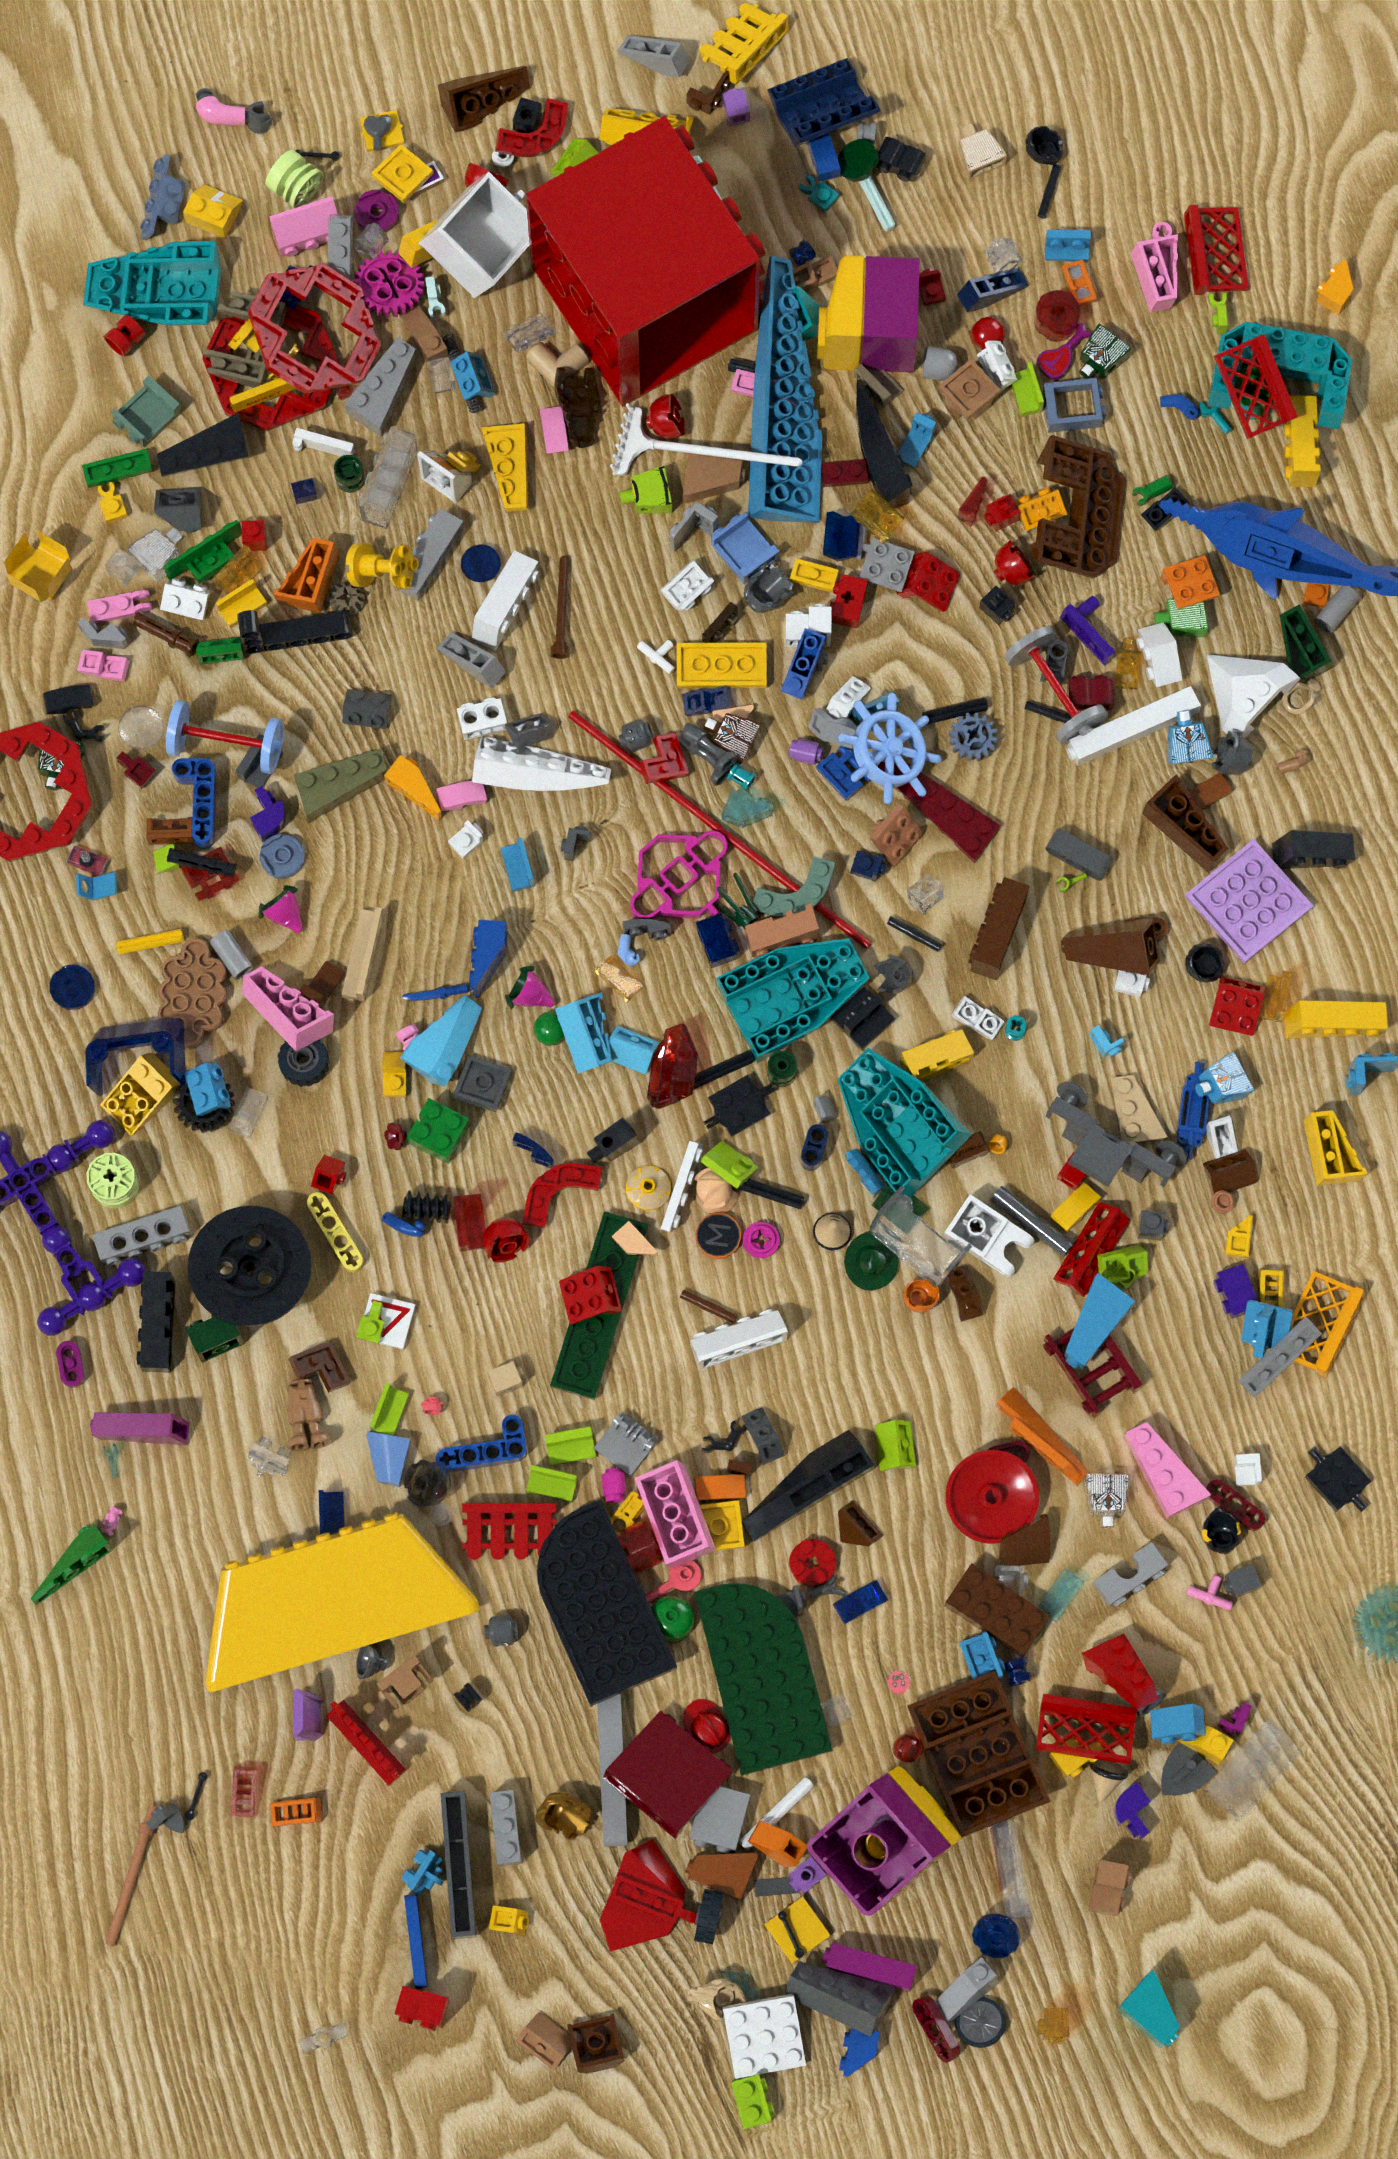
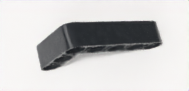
[237,610,353,654]

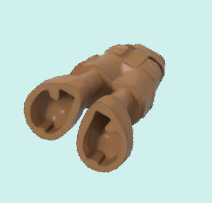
[287,1371,331,1451]

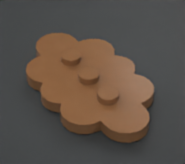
[158,938,227,1050]

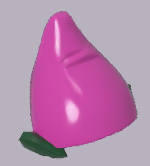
[258,885,302,934]
[505,966,555,1009]

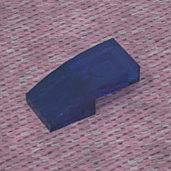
[682,685,733,716]
[512,1132,554,1169]
[833,1580,888,1625]

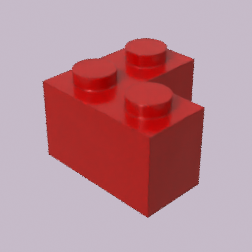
[394,1986,450,2031]

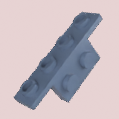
[140,154,186,240]

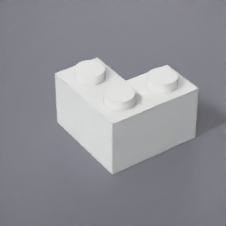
[785,604,831,647]
[1136,622,1182,687]

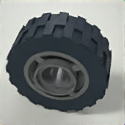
[278,1039,330,1087]
[694,1889,723,1945]

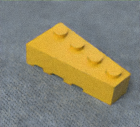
[1284,395,1321,487]
[1284,1000,1388,1039]

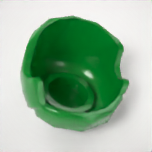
[534,1011,565,1046]

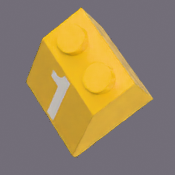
[183,184,244,239]

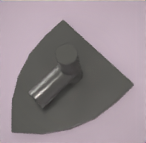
[1161,1743,1217,1796]

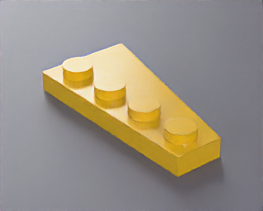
[481,423,528,512]

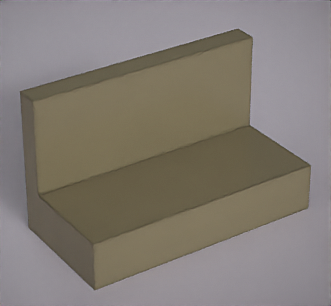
[854,364,903,408]

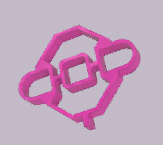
[630,831,727,920]

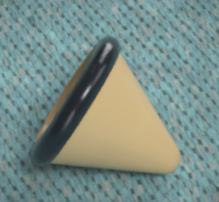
[813,1213,852,1250]
[1090,1760,1128,1801]

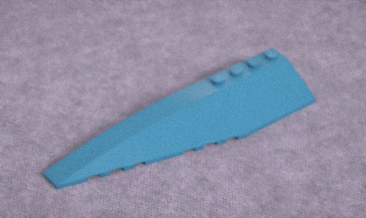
[748,256,823,523]

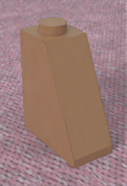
[683,453,746,503]

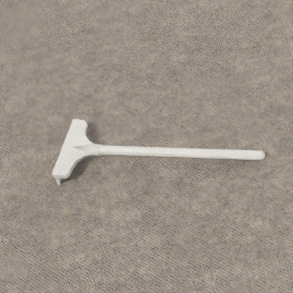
[610,403,802,476]

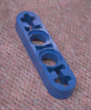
[404,1894,427,1989]

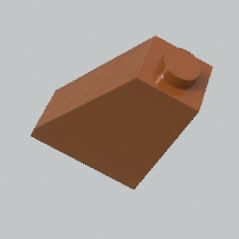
[685,1853,759,1901]

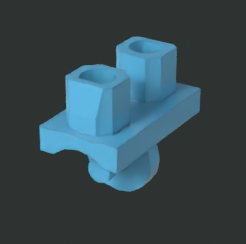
[401,1850,443,1897]

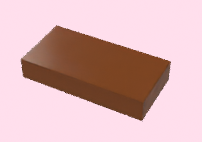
[1189,773,1233,810]

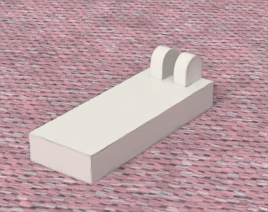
[292,428,355,456]

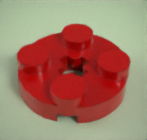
[789,1539,836,1587]

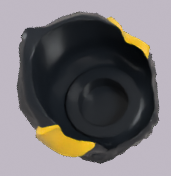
[1201,1508,1241,1554]

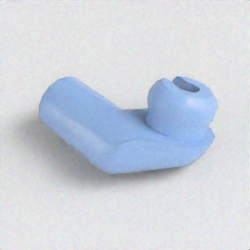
[618,934,640,966]

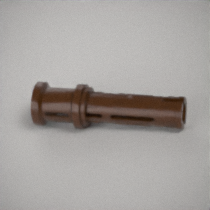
[132,612,199,657]

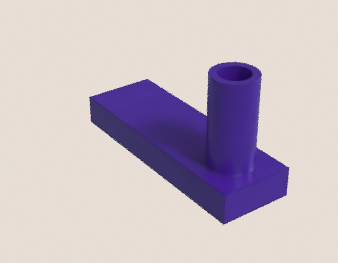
[1060,596,1115,666]

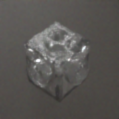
[984,237,1023,273]

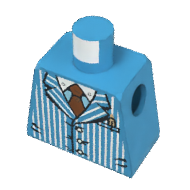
[1167,710,1213,764]
[1195,1052,1254,1104]

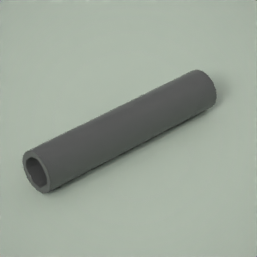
[991,1186,1074,1257]

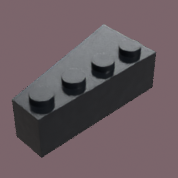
[156,413,249,477]

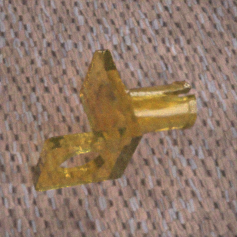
[1115,637,1141,690]

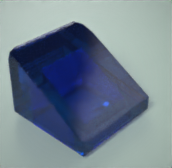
[291,478,318,505]

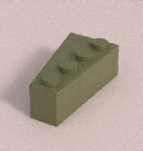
[294,749,387,824]

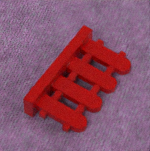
[462,1503,557,1560]
[326,1699,407,1786]

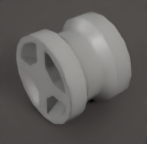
[857,121,876,144]

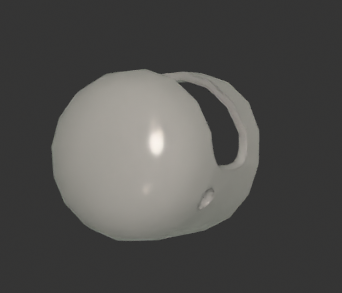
[923,346,957,381]

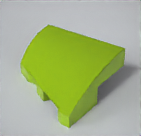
[1097,1244,1148,1289]

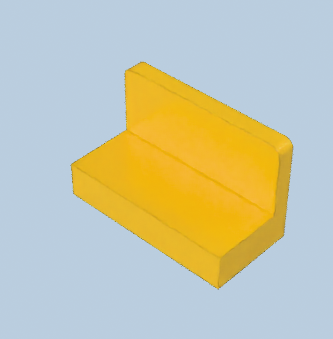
[216,579,268,629]

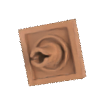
[870,804,922,867]

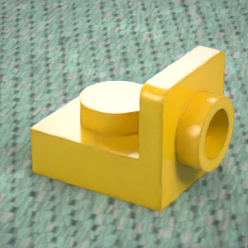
[489,1905,529,1936]

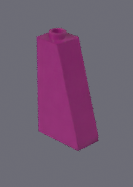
[90,1412,190,1445]
[822,1943,917,1992]

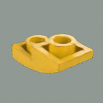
[1050,1182,1101,1232]

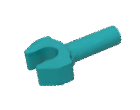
[1199,398,1232,435]

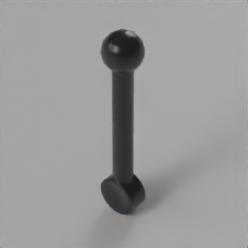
[295,149,340,161]
[185,1772,207,1820]
[778,1911,804,1958]

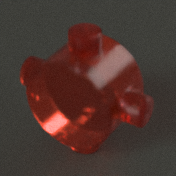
[337,385,351,400]

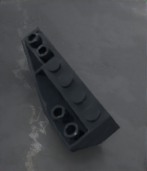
[856,379,913,512]
[742,1430,874,1542]

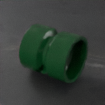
[334,455,365,493]
[767,1051,797,1087]

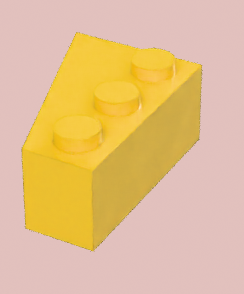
[900,1029,974,1082]

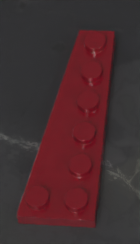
[877,761,1001,863]

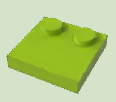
[700,1141,759,1189]

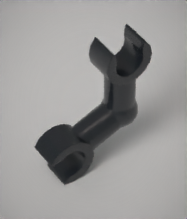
[63,710,105,742]
[702,1420,746,1453]

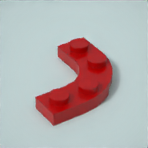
[495,98,568,157]
[522,1163,602,1228]

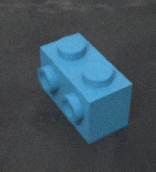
[1150,1703,1205,1745]

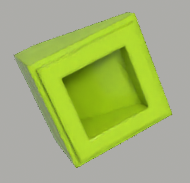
[153,844,180,874]

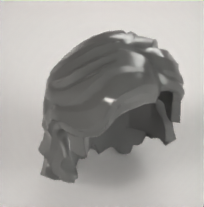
[743,563,794,613]

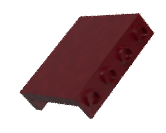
[603,1710,733,1839]

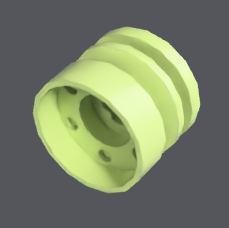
[265,150,324,208]
[87,1153,139,1208]

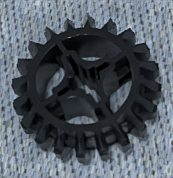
[173,1078,235,1133]

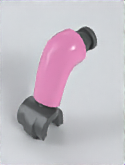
[196,88,272,134]

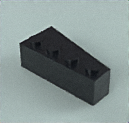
[137,1271,176,1373]

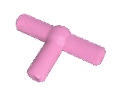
[1186,1575,1233,1610]

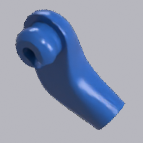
[1160,394,1200,420]
[381,1212,426,1238]

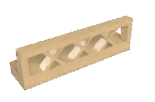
[342,907,384,1001]

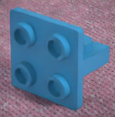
[1241,1300,1293,1358]

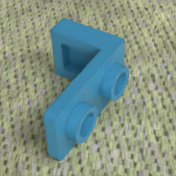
[897,412,936,468]

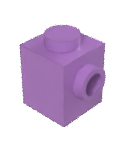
[722,89,750,126]
[788,1856,826,1895]

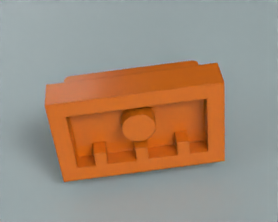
[1161,555,1220,609]

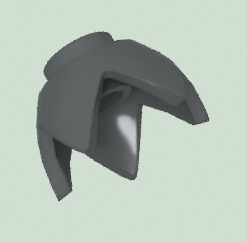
[874,954,913,995]

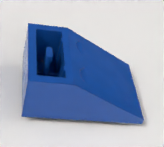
[469,920,508,998]

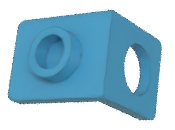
[76,872,117,901]

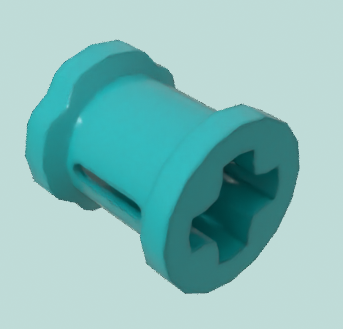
[727,762,756,791]
[1005,1015,1027,1041]

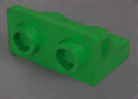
[196,637,244,665]

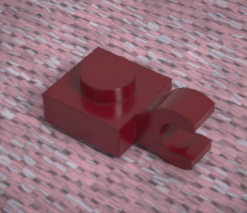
[116,751,156,789]

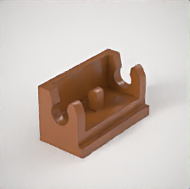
[146,817,194,845]

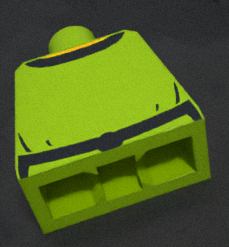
[619,466,672,514]

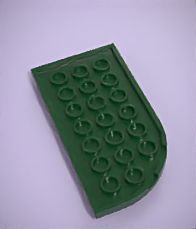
[694,1583,833,1776]

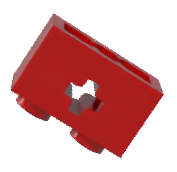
[830,574,868,628]

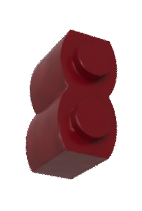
[1067,675,1114,711]

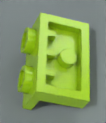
[731,2074,775,2130]

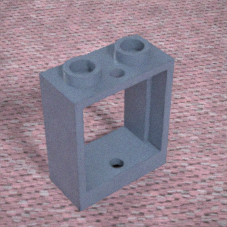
[1042,378,1106,433]

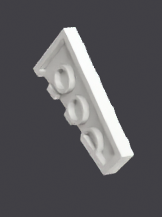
[661,1141,704,1232]

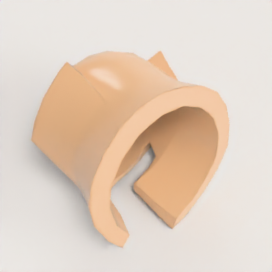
[693,1168,739,1214]

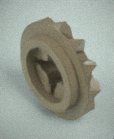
[329,581,365,616]

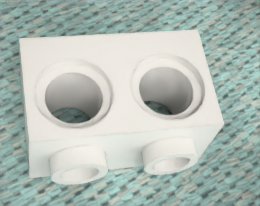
[457,698,507,741]

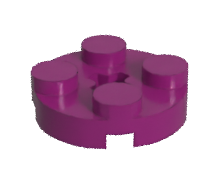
[354,190,399,235]

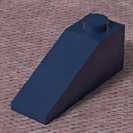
[957,267,1029,313]

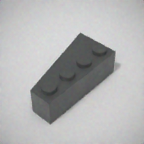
[785,1961,896,2037]

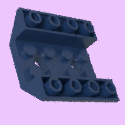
[767,58,881,147]

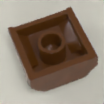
[567,2013,625,2074]

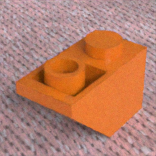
[748,1821,807,1868]

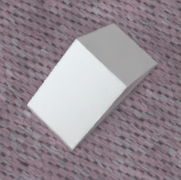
[1205,1115,1238,1159]

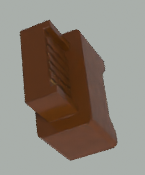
[948,1131,989,1169]

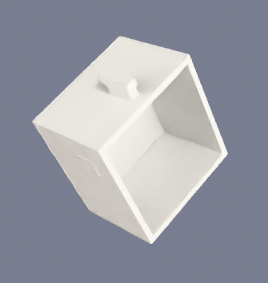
[418,172,530,298]

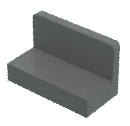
[236,734,283,788]

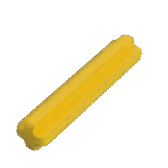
[116,929,184,954]

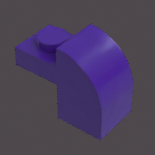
[250,786,286,842]
[1114,1782,1151,1840]

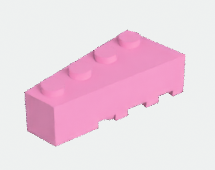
[242,966,334,1051]

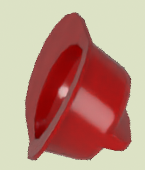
[683,1699,730,1754]

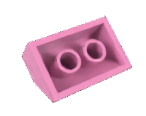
[269,196,338,257]

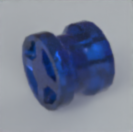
[789,239,816,266]

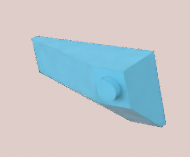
[400,995,482,1087]

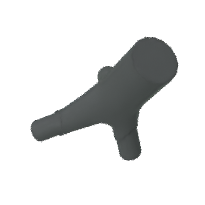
[808,1576,846,1599]

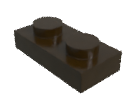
[702,602,738,643]

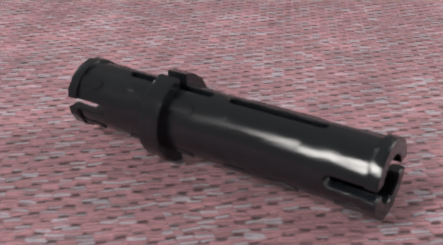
[167,848,237,878]

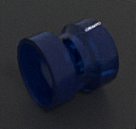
[1004,1657,1033,1687]

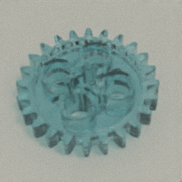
[1353,1586,1398,1663]

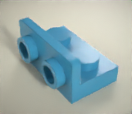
[1045,230,1091,262]
[451,351,496,400]

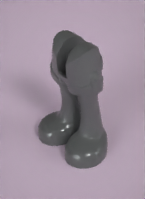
[679,723,737,786]

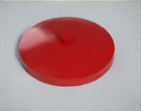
[945,1450,1039,1544]

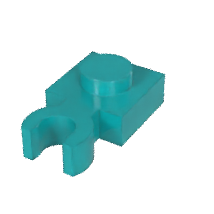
[799,175,839,213]

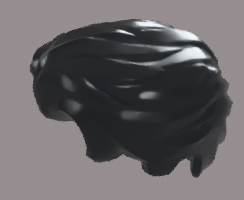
[1025,126,1064,165]
[1185,944,1225,983]

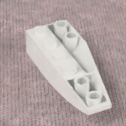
[472,737,611,791]

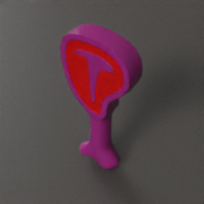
[1037,323,1092,381]

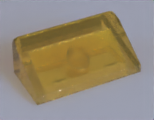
[595,955,644,1003]

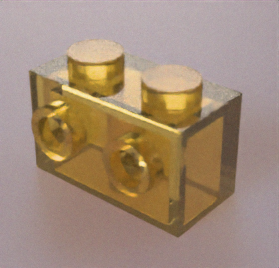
[1037,2008,1069,2045]

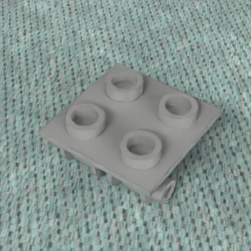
[859,537,914,592]
[594,1412,659,1476]

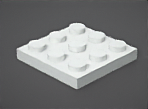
[722,1993,806,2079]

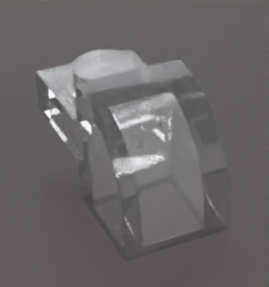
[354,223,389,259]

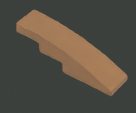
[759,255,838,302]

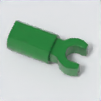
[1132,475,1173,506]

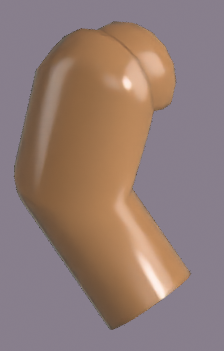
[1278,750,1309,774]

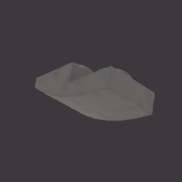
[623,919,671,940]

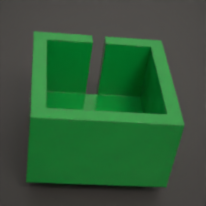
[407,1098,470,1164]

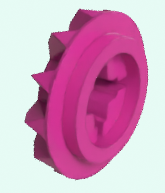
[743,1222,780,1259]

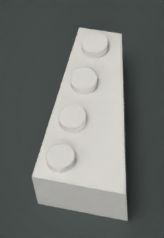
[471,550,539,652]

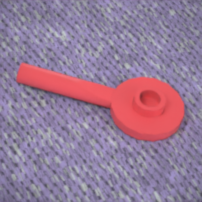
[645,1561,701,1604]

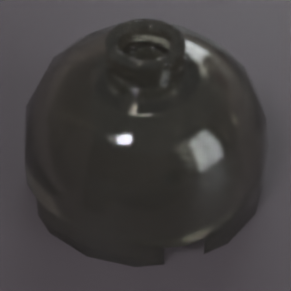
[404,1459,451,1507]

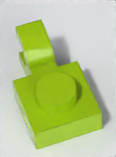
[1208,293,1228,335]
[356,1301,385,1345]

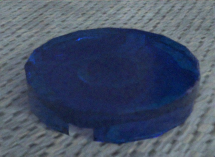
[49,965,95,1010]
[972,1914,1021,1958]

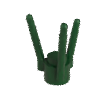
[715,873,758,929]

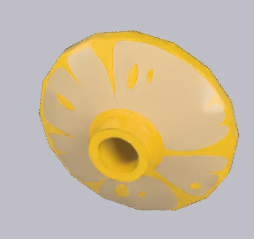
[626,1166,671,1210]

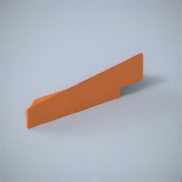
[996,1388,1089,1486]

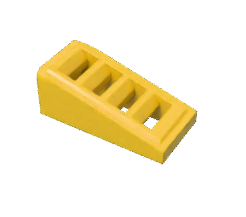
[1258,1269,1284,1308]

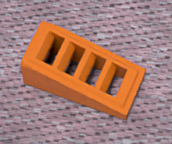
[270,1798,323,1827]

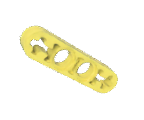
[307,1192,363,1273]

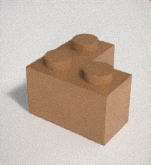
[1088,1859,1132,1917]

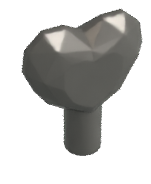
[364,115,392,151]

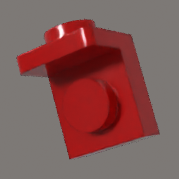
[919,269,946,306]

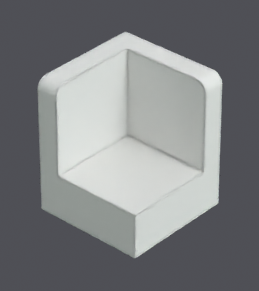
[1234,1453,1262,1486]

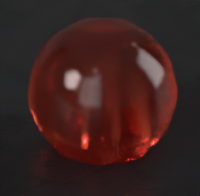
[892,1734,922,1763]

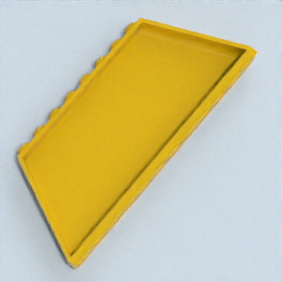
[205,1512,480,1692]

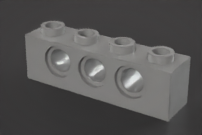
[92,1206,191,1266]

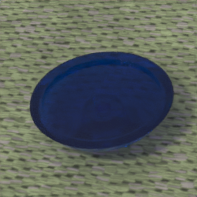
[461,545,501,582]

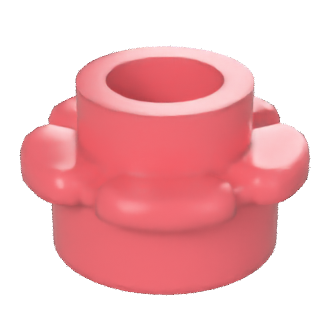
[421,1397,444,1415]

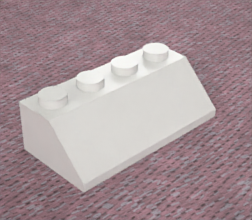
[690,1309,788,1370]

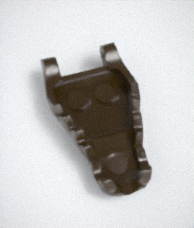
[554,367,599,448]

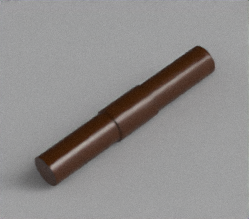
[680,1290,738,1324]

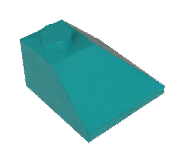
[793,286,820,341]

